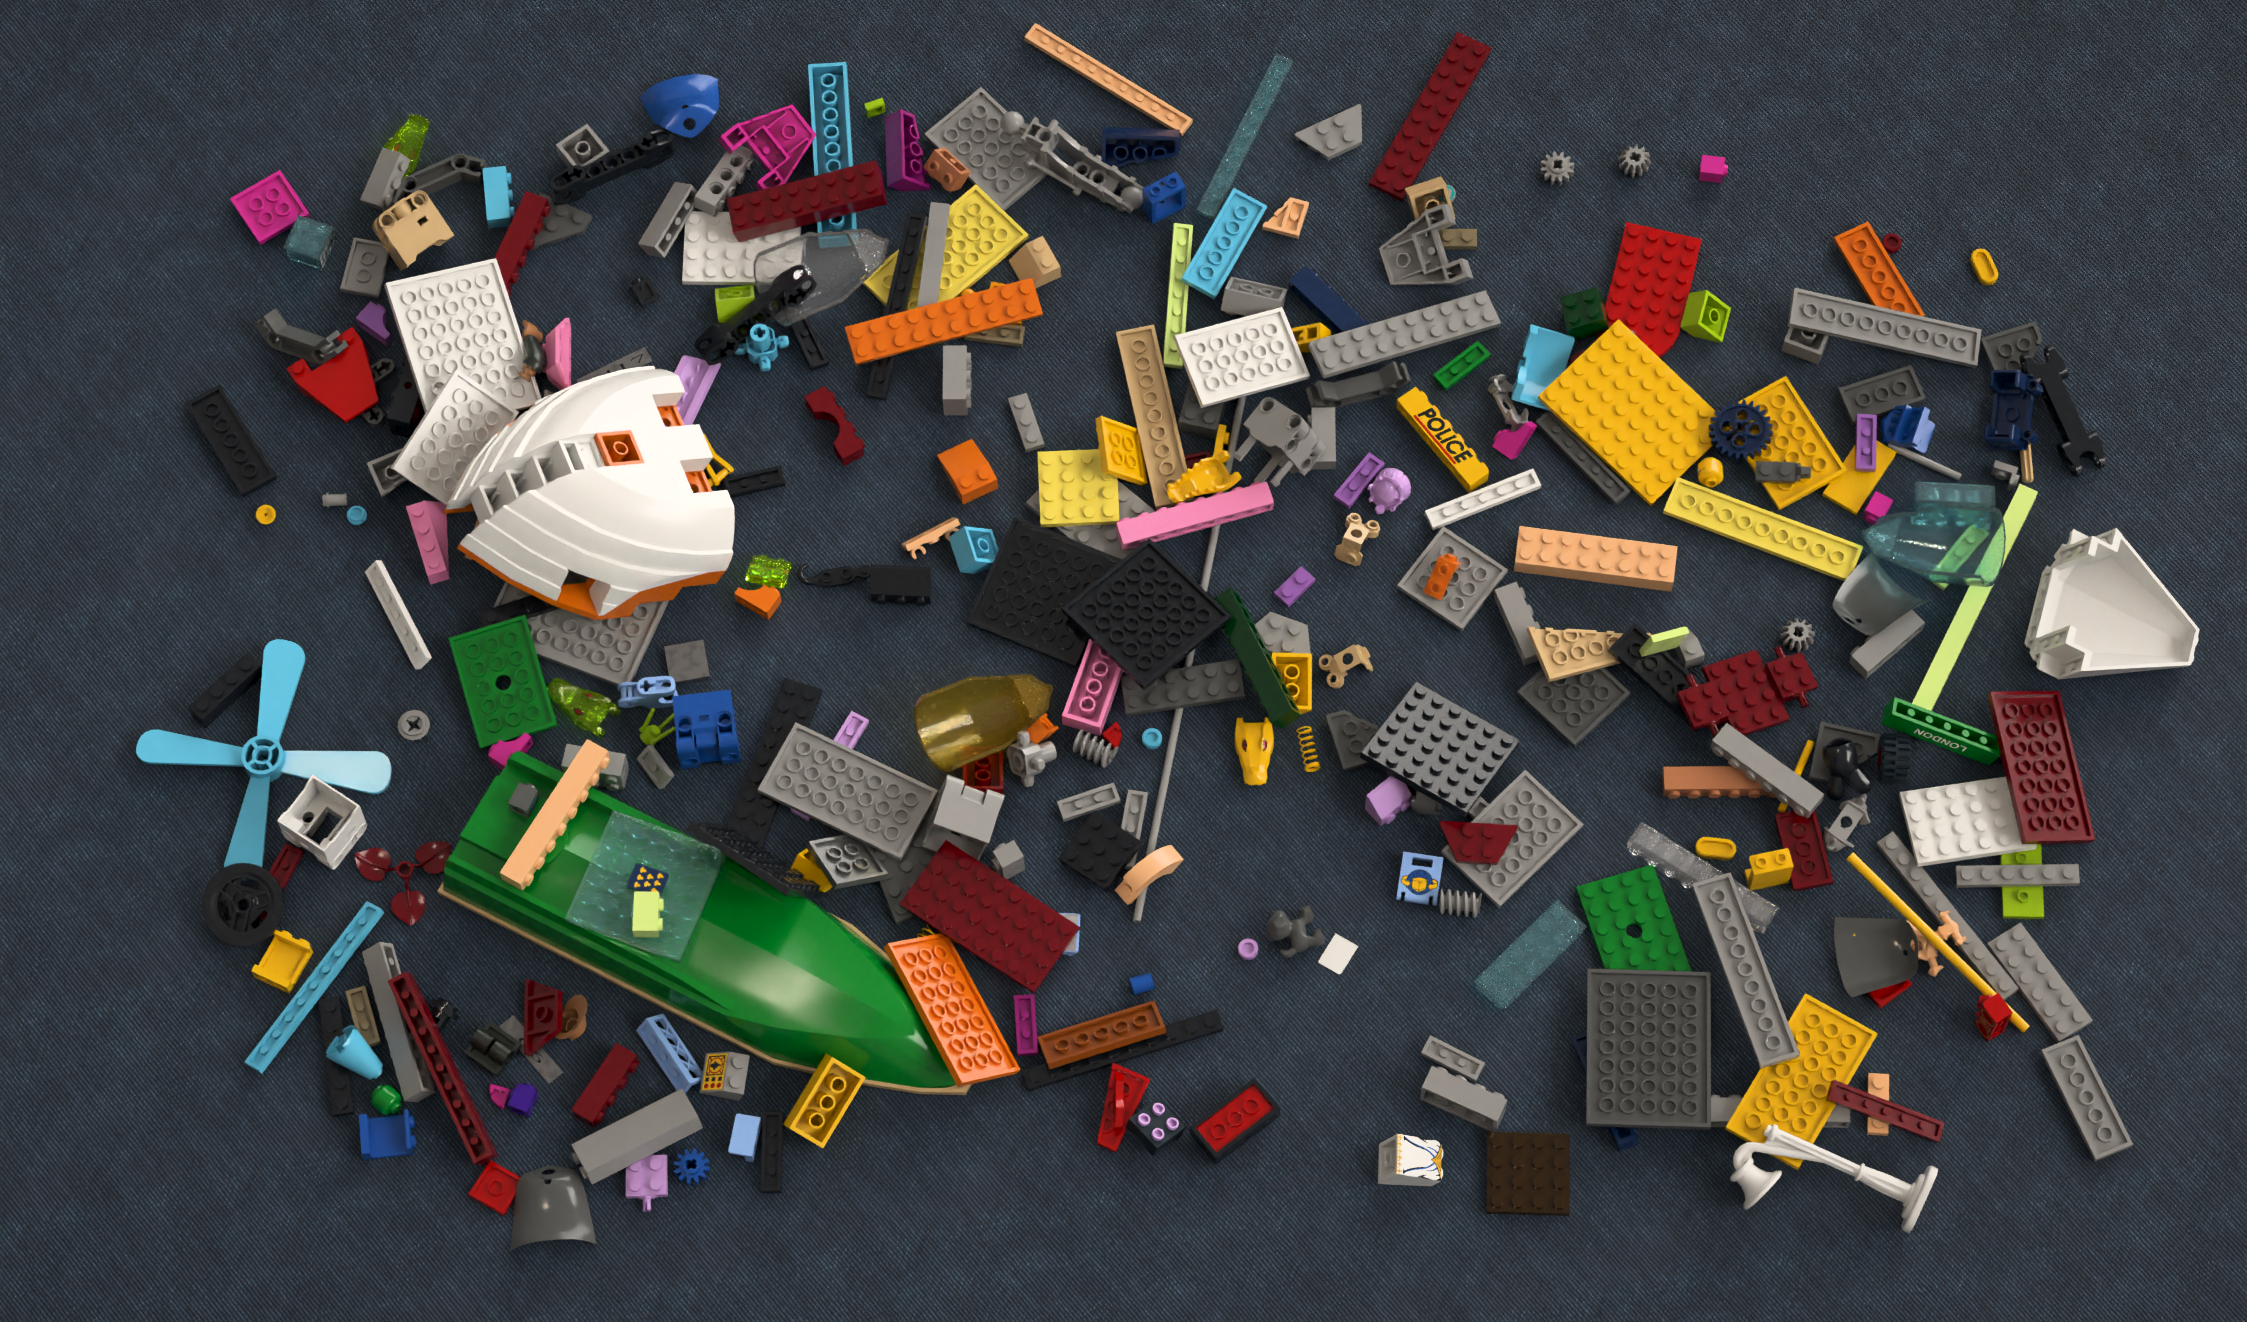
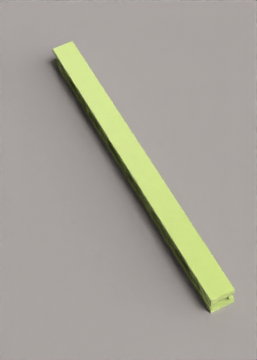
[1912,484,2038,711]

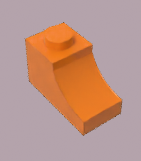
[734,585,782,620]

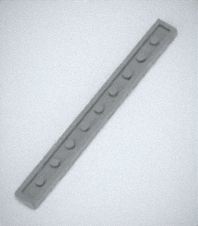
[1876,831,2019,1000]

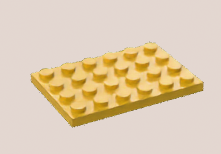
[1726,376,1847,510]

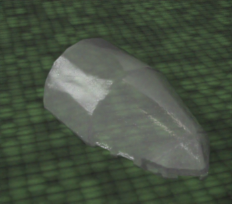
[753,229,889,327]

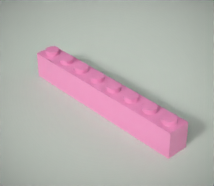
[1115,482,1274,551]

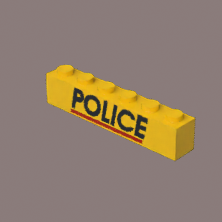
[1396,387,1489,493]

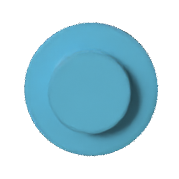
[347,506,367,525]

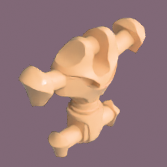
[1906,910,1966,977]

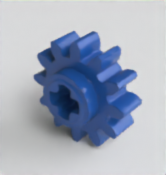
[673,1148,710,1186]

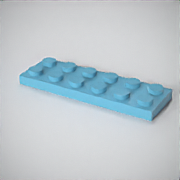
[1181,188,1267,300]

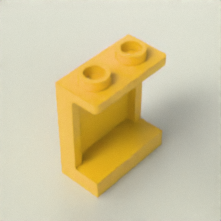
[1744,848,1794,891]
[251,930,313,994]

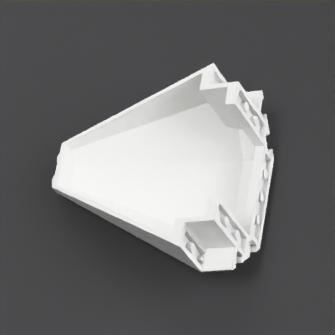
[2024,528,2200,679]

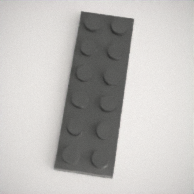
[1121,659,1245,717]

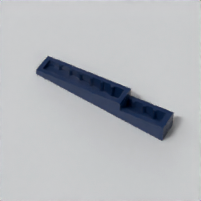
[1570,1032,1638,1152]

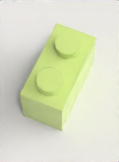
[632,891,664,937]

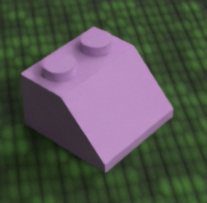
[1365,776,1412,826]

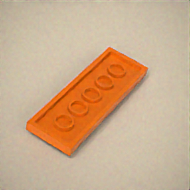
[1833,222,1925,317]

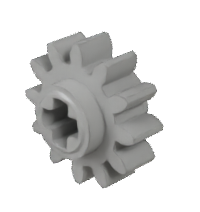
[1540,151,1574,186]

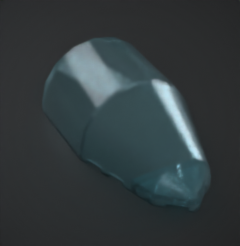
[1862,504,2006,587]

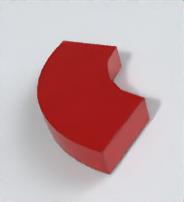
[1113,1072,1124,1127]

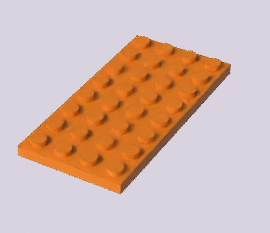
[884,933,1021,1087]

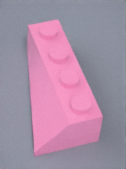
[406,501,449,585]

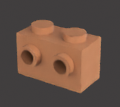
[923,147,971,192]

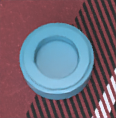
[1142,728,1162,749]

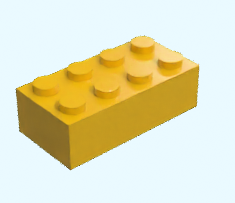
[783,1054,866,1148]

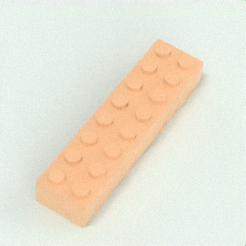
[1514,526,1678,592]

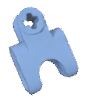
[617,676,678,709]

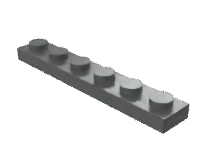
[1535,411,1630,506]

